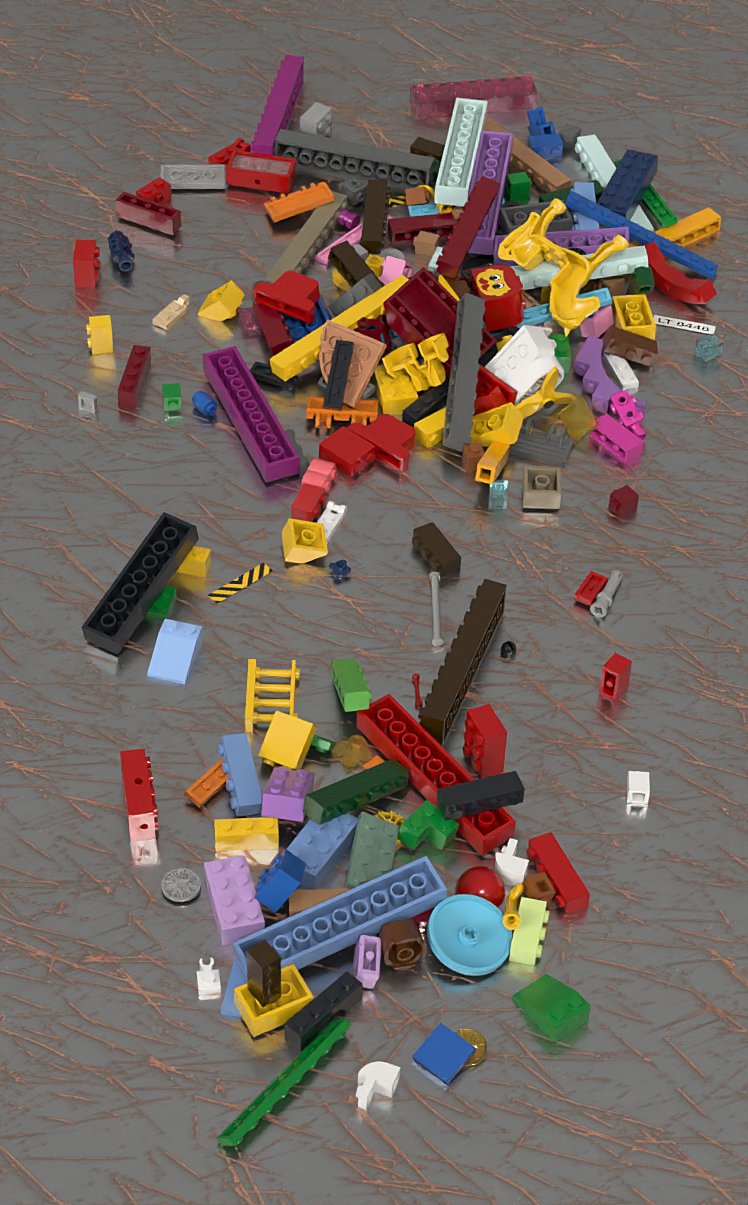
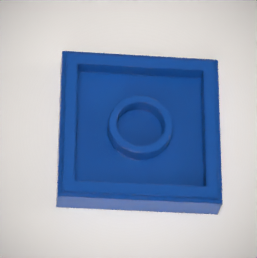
[412,1023,476,1085]

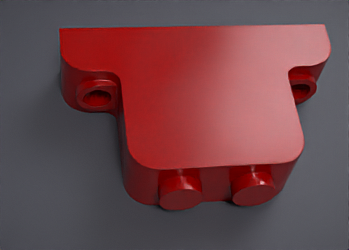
[253,271,320,324]
[347,414,416,473]

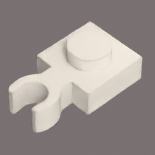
[197,957,221,995]

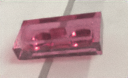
[237,307,262,336]

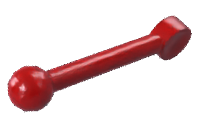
[412,673,423,708]

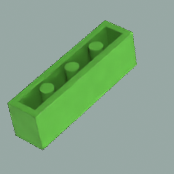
[331,658,372,712]

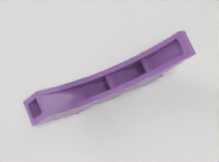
[573,336,647,420]

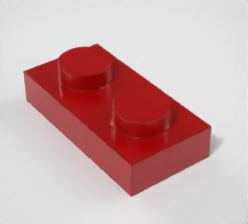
[574,571,608,606]

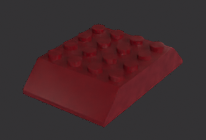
[383,267,497,377]

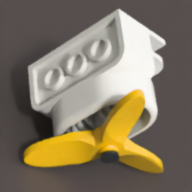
[485,325,577,419]

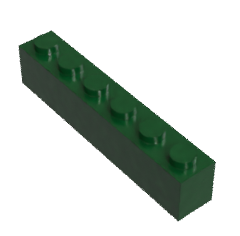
[302,758,410,825]

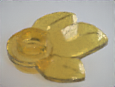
[331,735,372,769]

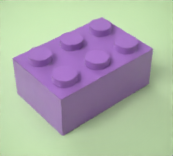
[261,766,315,822]

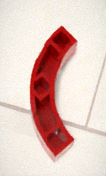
[641,241,717,304]

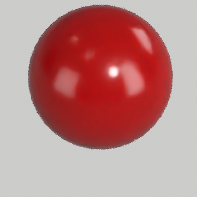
[455,866,506,908]

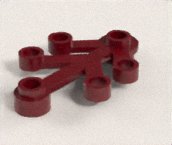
[353,315,392,363]

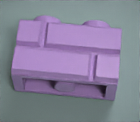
[353,935,381,989]

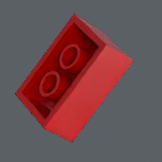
[462,704,507,779]

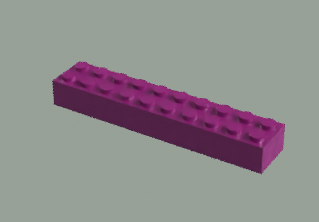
[250,55,304,156]
[203,346,300,482]

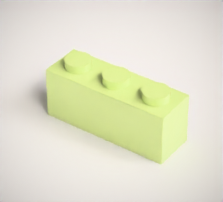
[509,897,550,966]

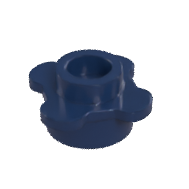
[329,560,351,578]

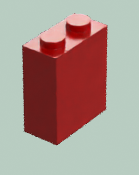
[319,426,376,477]

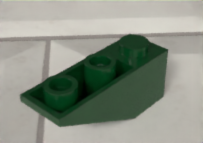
[626,266,655,295]

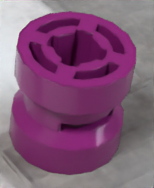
[338,209,360,230]

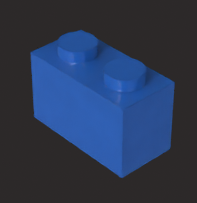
[527,134,563,159]

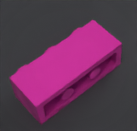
[589,413,644,464]

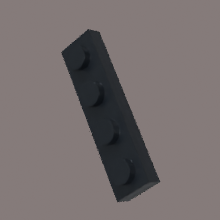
[323,340,354,411]

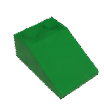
[512,974,591,1043]

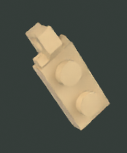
[152,294,190,330]

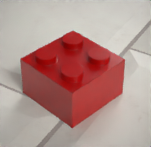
[73,239,101,288]

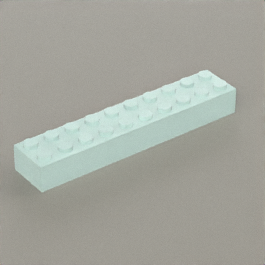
[435,98,488,207]

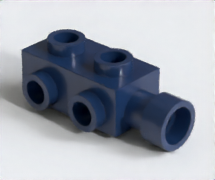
[107,230,135,271]

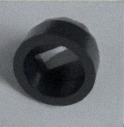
[501,641,517,658]

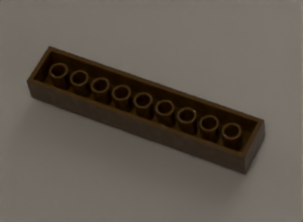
[418,579,507,747]

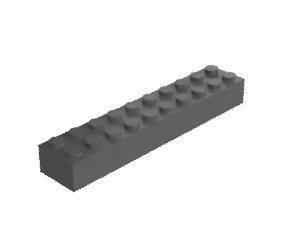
[275,129,434,191]

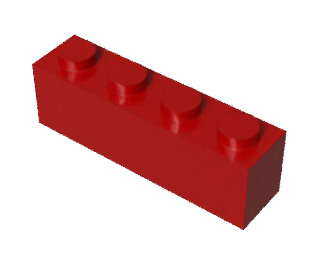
[526,832,590,915]

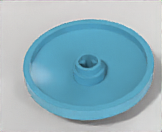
[427,894,512,976]

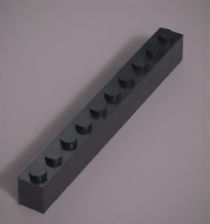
[402,326,520,428]

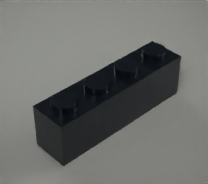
[437,771,525,821]

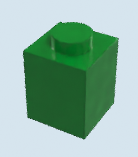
[162,383,182,412]

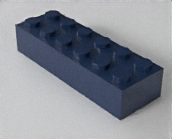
[597,149,658,220]

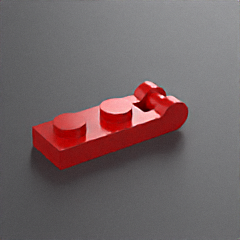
[208,138,251,165]

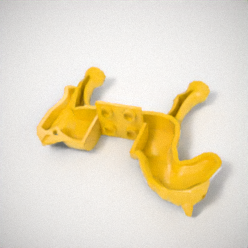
[498,198,629,337]

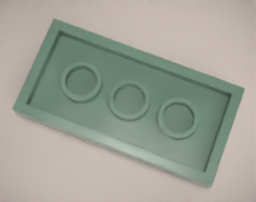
[344,812,400,889]

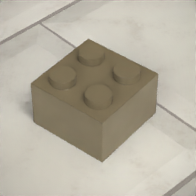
[522,467,561,509]

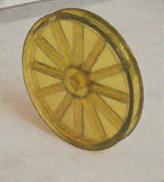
[455,1029,487,1067]

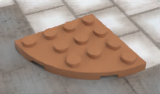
[319,320,387,409]

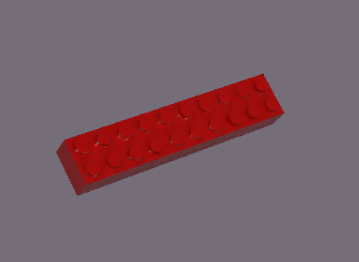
[357,694,516,856]

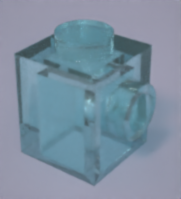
[695,334,723,363]

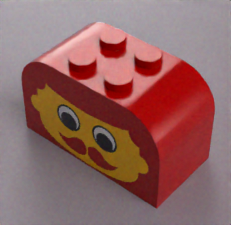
[471,265,526,331]

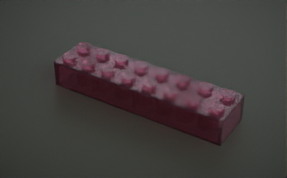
[410,76,538,119]

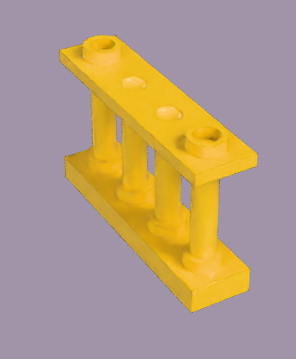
[245,659,300,732]

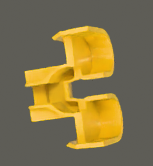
[382,333,449,392]

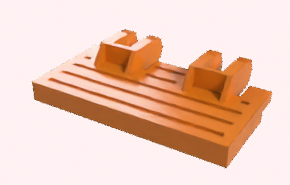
[264,182,335,223]
[306,396,379,429]

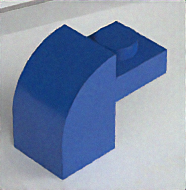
[527,107,556,136]

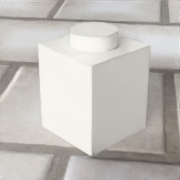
[627,771,650,804]

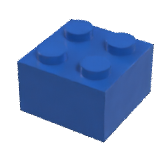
[255,849,306,913]

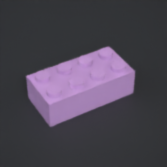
[203,855,265,946]

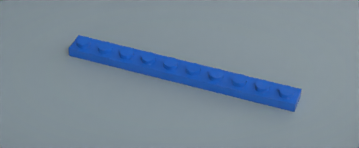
[564,191,719,280]

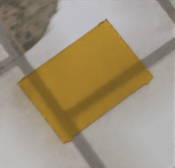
[559,394,599,445]

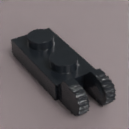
[250,361,299,391]

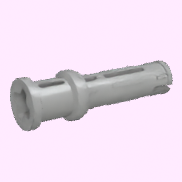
[590,570,623,617]

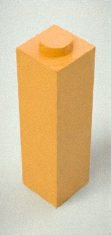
[475,441,510,485]

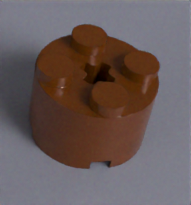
[378,919,426,970]

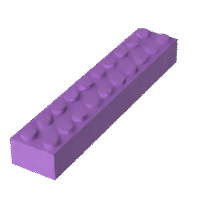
[467,130,513,255]

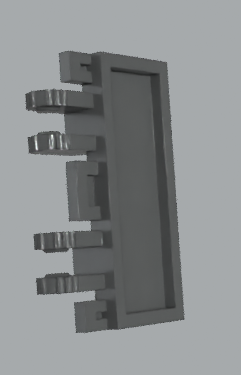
[509,419,574,467]

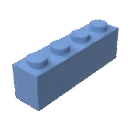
[217,733,263,817]

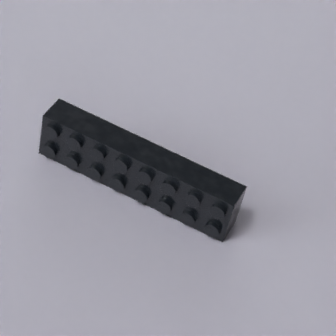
[82,512,199,655]

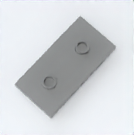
[160,165,225,189]

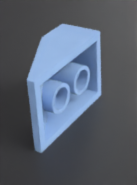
[147,619,203,684]

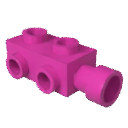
[609,390,647,440]

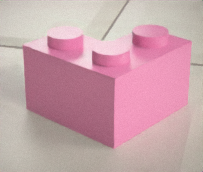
[379,256,414,285]

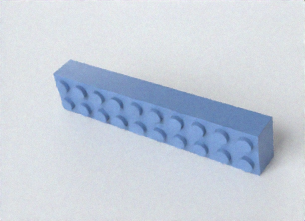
[233,856,447,980]

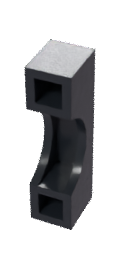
[285,971,363,1052]

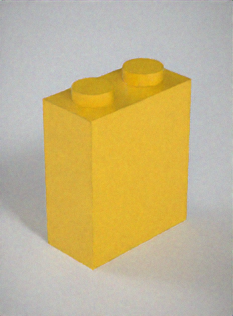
[258,711,317,770]

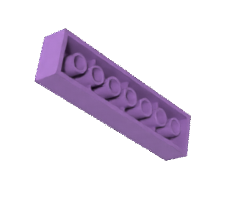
[494,227,630,266]

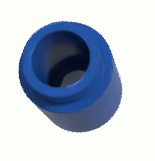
[192,391,218,416]

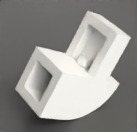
[494,838,529,887]
[356,1062,400,1110]

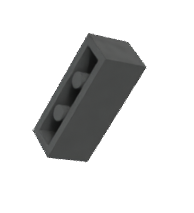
[328,273,382,317]

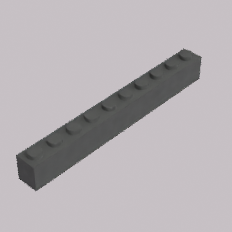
[442,293,485,452]

